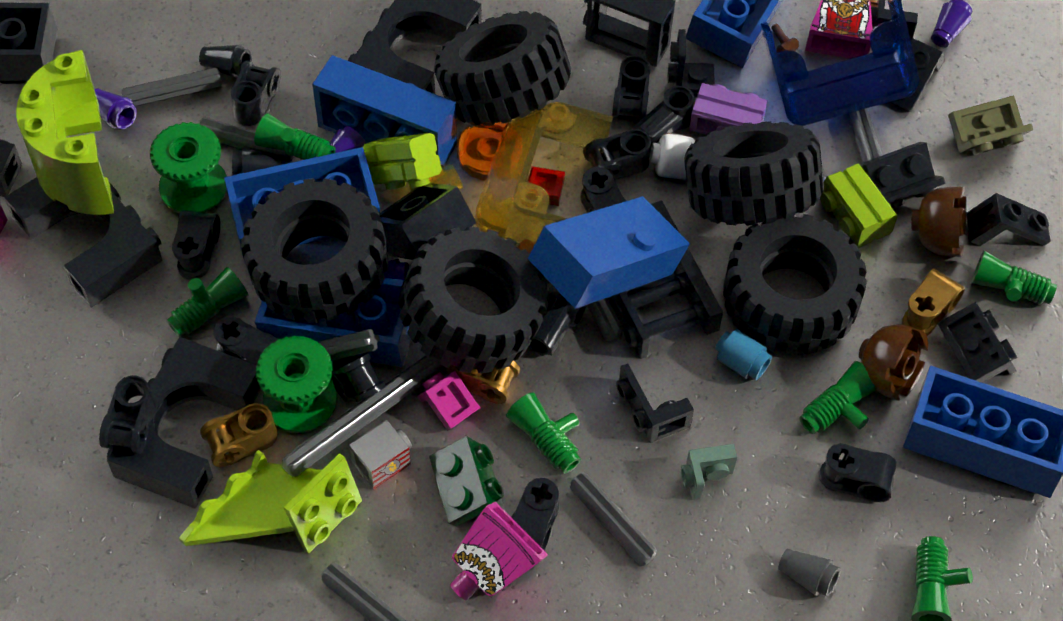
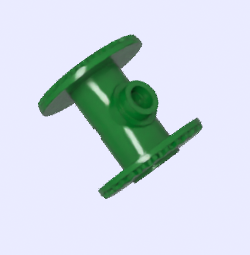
[150,122,227,214]
[256,336,337,433]

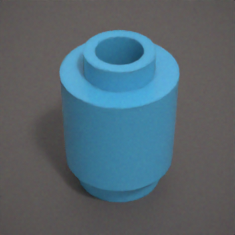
[715,329,772,381]

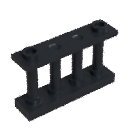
[609,200,723,359]

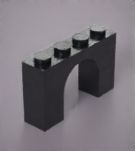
[347,0,482,94]
[4,177,163,308]
[107,337,261,509]

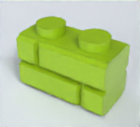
[363,133,442,190]
[820,163,898,248]

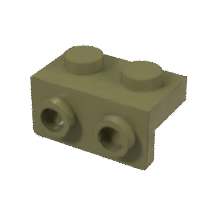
[948,95,1033,155]

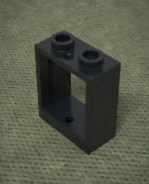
[583,0,675,67]

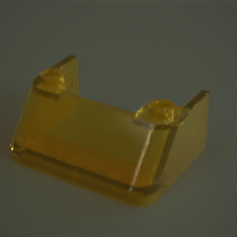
[475,102,613,244]

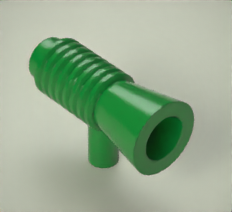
[254,113,336,160]
[971,251,1057,305]
[166,267,249,337]
[799,361,876,434]
[506,392,581,474]
[911,536,973,621]

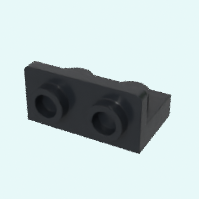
[860,142,946,208]
[937,302,1018,382]

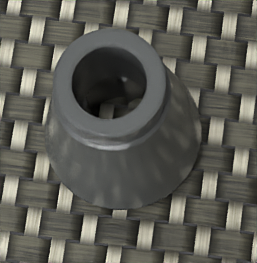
[778,549,840,597]

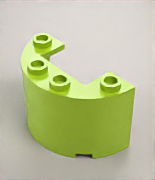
[16,50,114,215]

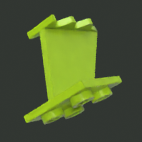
[179,450,362,554]

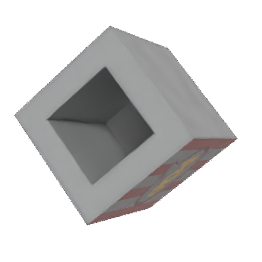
[349,420,412,489]

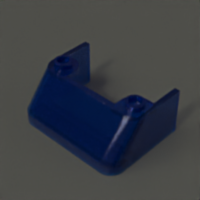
[760,0,919,126]

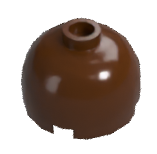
[911,187,967,257]
[859,324,928,401]

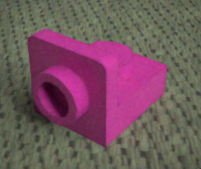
[417,371,480,431]

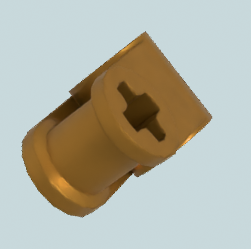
[902,269,965,336]
[447,361,521,404]
[200,403,278,467]

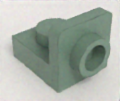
[681,444,737,499]

